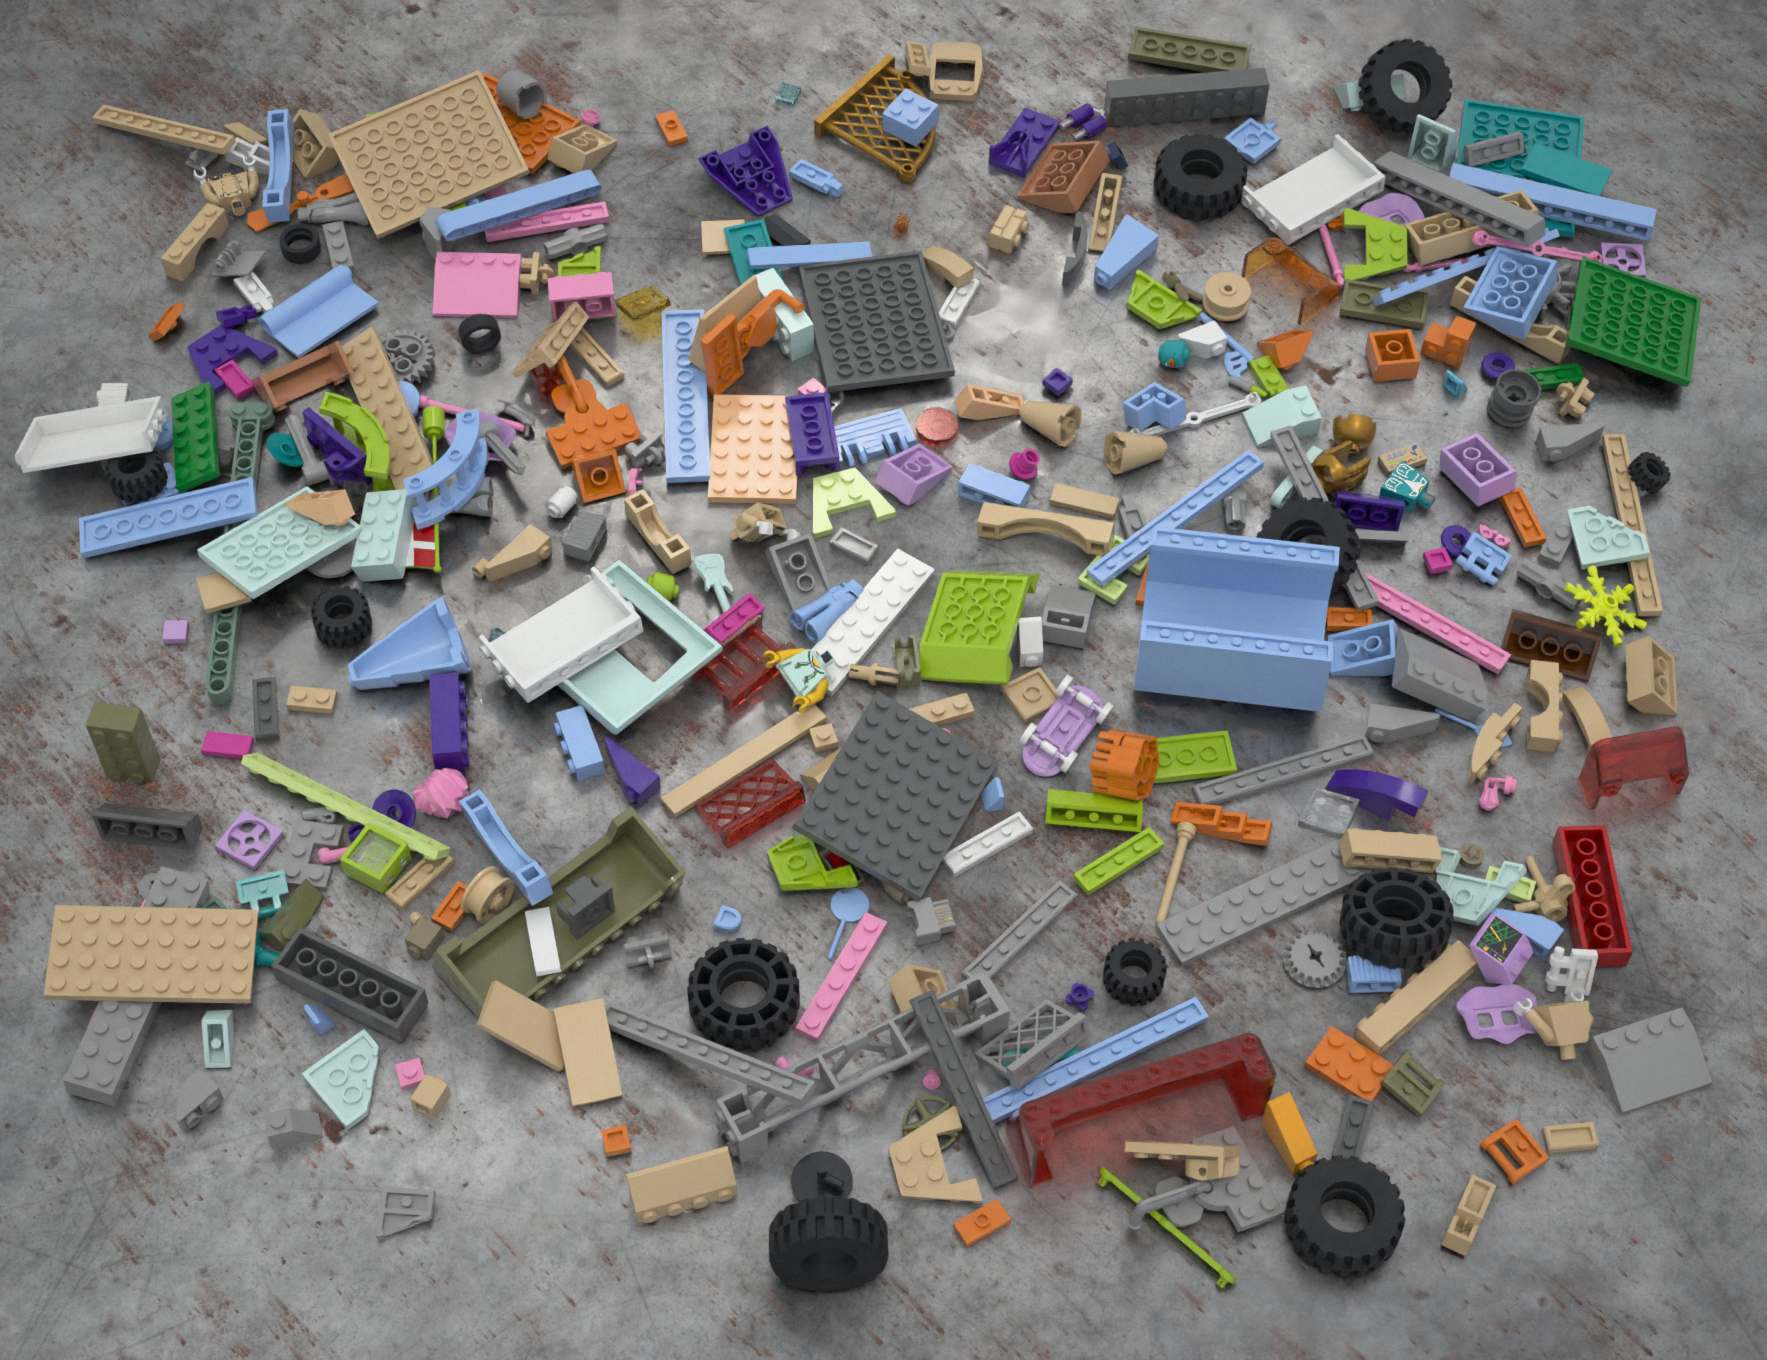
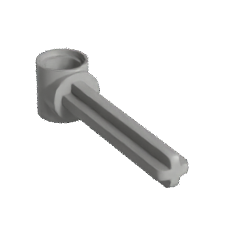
[285,414,329,486]
[478,419,526,475]

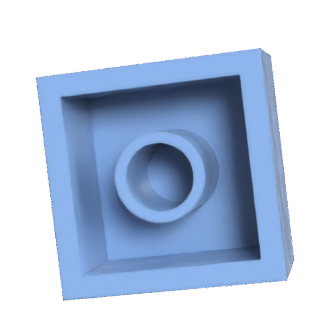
[882,88,939,146]

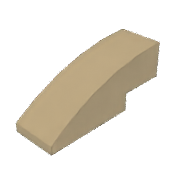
[922,246,974,289]
[1441,1174,1496,1256]

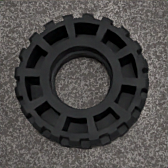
[1358,39,1453,133]
[1154,134,1248,221]
[1256,497,1360,594]
[1339,867,1454,969]
[687,938,800,1051]
[1284,1155,1405,1277]
[769,1196,889,1292]

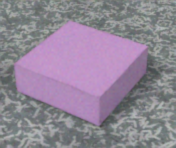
[162,620,189,644]

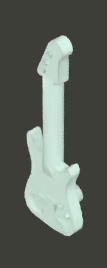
[693,554,739,642]

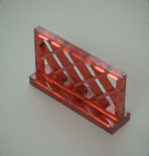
[694,758,806,849]

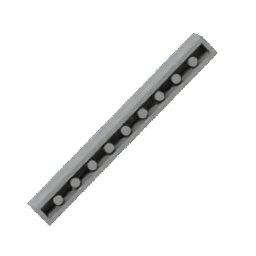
[1373,151,1545,247]

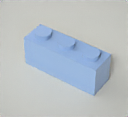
[958,463,1030,508]
[553,705,605,781]

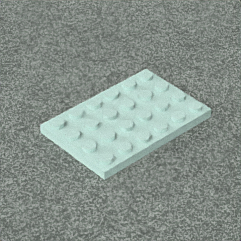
[197,487,363,599]

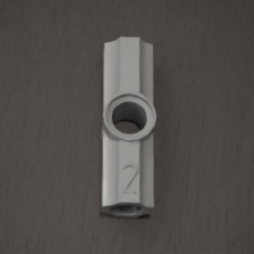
[543,223,608,260]
[1222,483,1246,532]
[1516,558,1582,610]

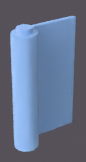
[258,265,379,358]

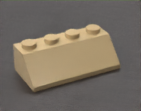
[626,1146,737,1223]

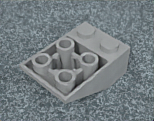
[1042,585,1096,649]

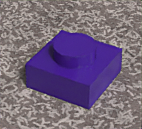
[1042,368,1073,396]

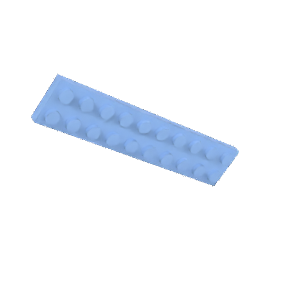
[662,309,710,483]

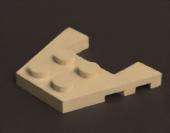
[888,1106,983,1204]

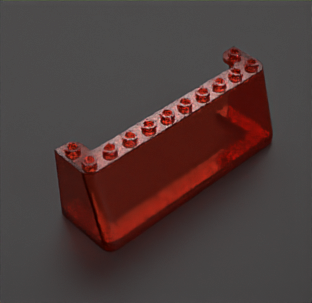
[1006,1033,1277,1189]

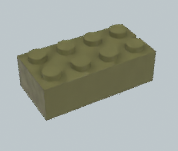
[86,701,160,783]

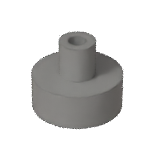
[304,915,324,938]

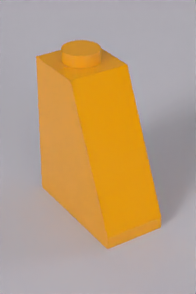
[1261,1092,1318,1175]

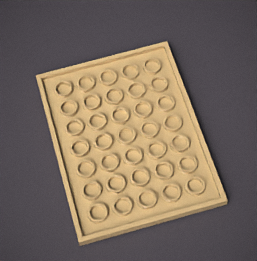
[328,70,530,239]

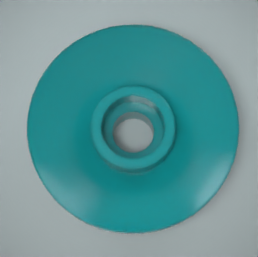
[267,433,304,467]

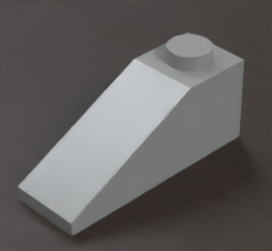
[1536,422,1605,461]
[1365,703,1440,743]

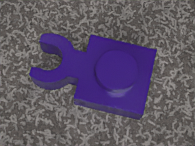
[216,304,257,328]

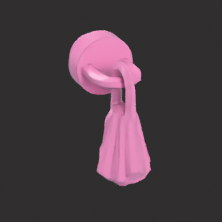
[1478,775,1517,811]

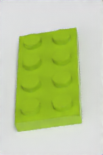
[1154,730,1237,784]

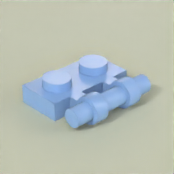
[1455,531,1512,586]

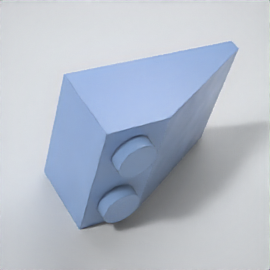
[1328,619,1400,676]

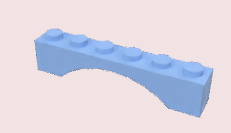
[262,109,294,223]
[459,790,553,906]

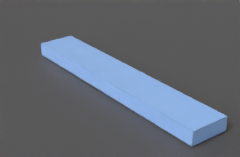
[747,242,872,269]

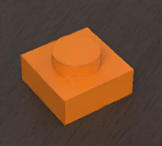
[601,1125,632,1157]

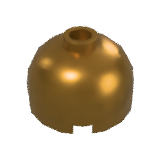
[1332,414,1377,453]

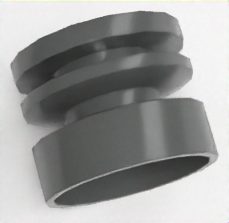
[1487,369,1541,427]

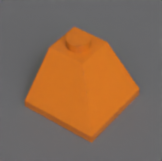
[1257,329,1313,370]

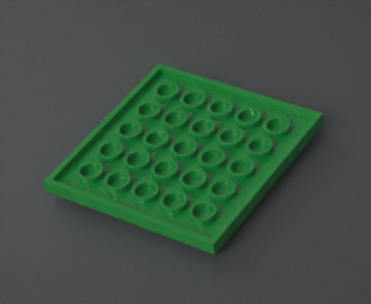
[1565,257,1701,387]

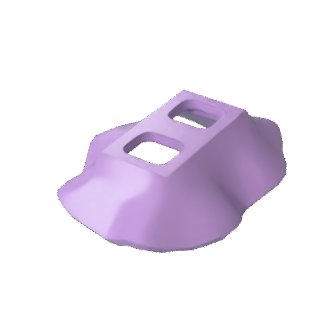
[1359,193,1424,226]
[444,410,516,461]
[1456,984,1537,1044]

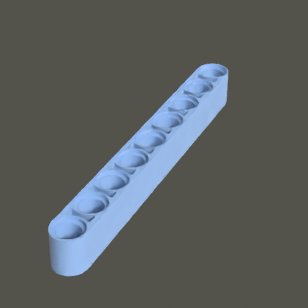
[435,169,602,241]

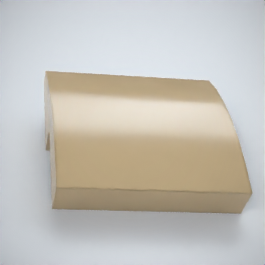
[196,572,251,614]

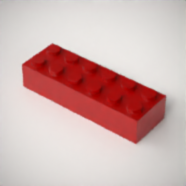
[1552,825,1633,967]

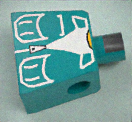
[1379,460,1436,512]

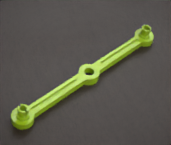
[1097,1166,1237,1288]

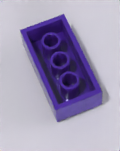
[430,673,470,777]

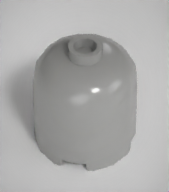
[496,69,548,119]

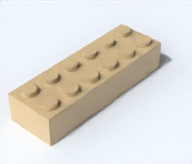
[1405,190,1539,266]

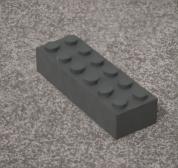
[271,927,429,1042]

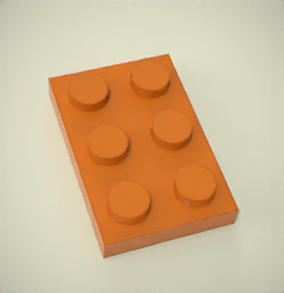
[1304,1026,1394,1101]

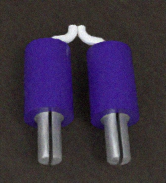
[1059,103,1107,141]

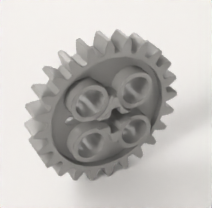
[380,329,436,385]

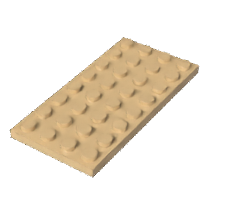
[44,905,259,1004]

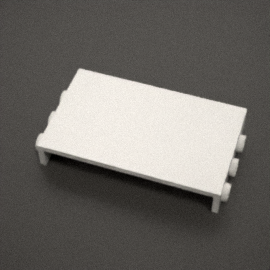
[1241,134,1386,245]
[15,396,168,473]
[479,567,643,703]

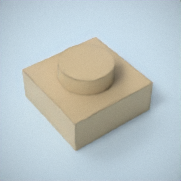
[809,723,838,752]

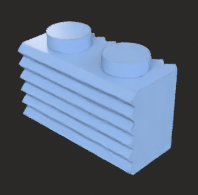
[1346,955,1402,993]

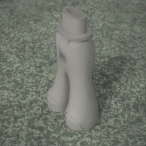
[298,193,370,226]
[424,477,494,517]

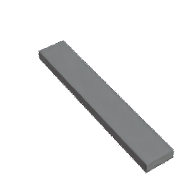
[961,880,1078,980]

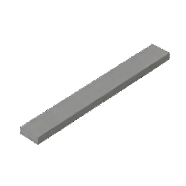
[1192,734,1374,805]

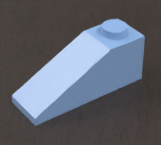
[1482,908,1564,961]

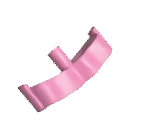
[628,468,643,496]
[1478,524,1511,549]

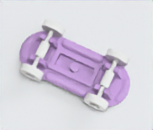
[1019,675,1114,777]

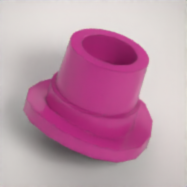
[1009,449,1040,480]

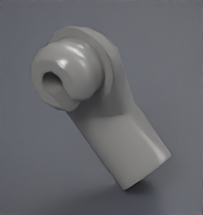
[301,806,336,824]

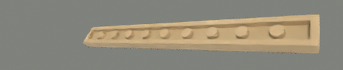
[1601,434,1663,616]

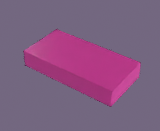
[214,360,256,400]
[201,731,254,759]

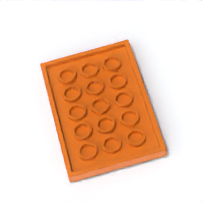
[482,73,581,175]

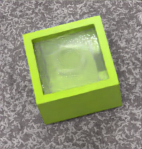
[340,823,411,894]

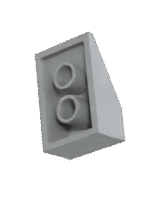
[765,533,832,611]

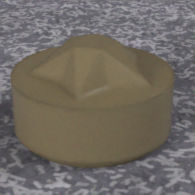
[1460,844,1484,868]

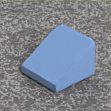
[981,777,1004,812]
[304,1004,335,1035]

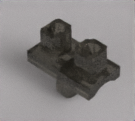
[343,480,368,523]

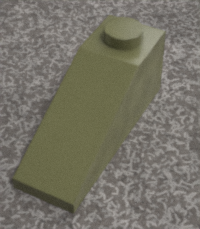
[259,879,323,950]

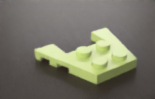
[813,467,896,539]

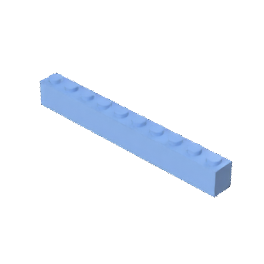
[1449,163,1657,241]

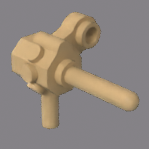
[1513,856,1575,922]

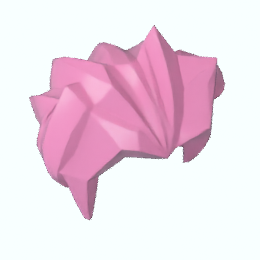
[413,768,469,818]

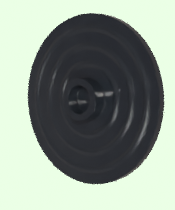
[791,1151,853,1201]

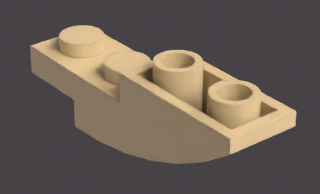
[1468,703,1522,785]

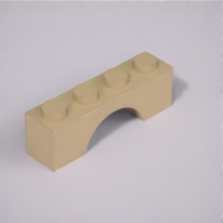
[161,203,229,282]
[624,489,692,574]
[1526,660,1563,752]

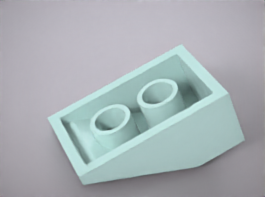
[1407,114,1457,174]
[1242,386,1322,448]

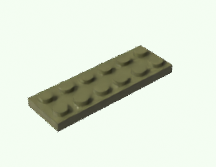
[1128,26,1251,72]

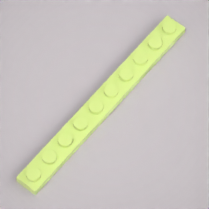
[241,752,450,861]

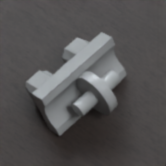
[625,429,664,468]
[624,931,671,969]

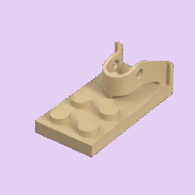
[1125,1141,1240,1181]

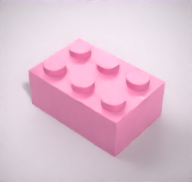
[547,272,616,322]

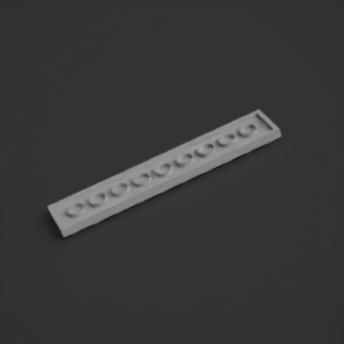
[1156,829,1375,967]

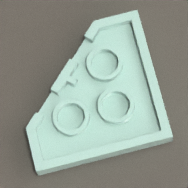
[1567,506,1650,569]
[302,1029,380,1130]

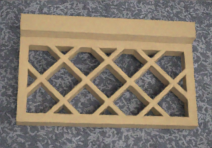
[512,301,589,378]

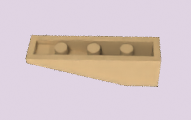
[1088,173,1122,252]

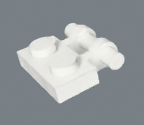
[1545,946,1598,996]

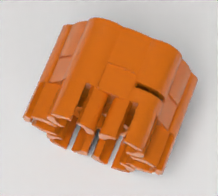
[1089,729,1159,801]

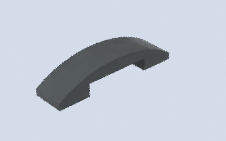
[1062,211,1088,286]

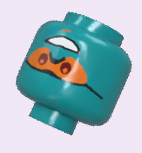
[1158,340,1191,368]

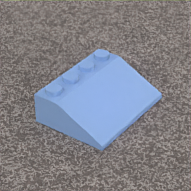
[1464,246,1558,339]

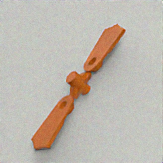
[247,173,355,233]

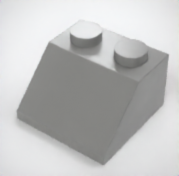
[420,206,456,262]

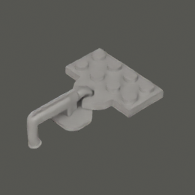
[1127,1126,1284,1232]

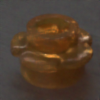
[894,213,910,232]

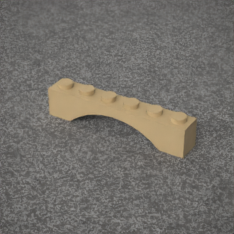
[1450,276,1571,364]
[977,502,1114,556]

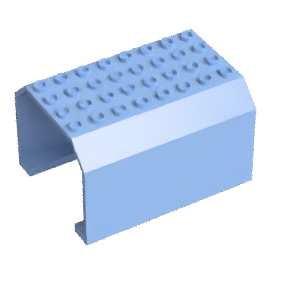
[1134,526,1340,712]

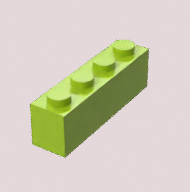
[1045,789,1143,832]

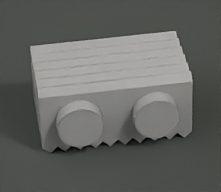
[562,510,607,562]

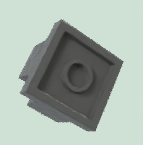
[556,875,615,940]

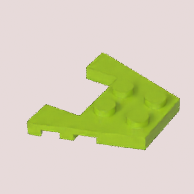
[1343,208,1407,281]
[767,834,858,891]

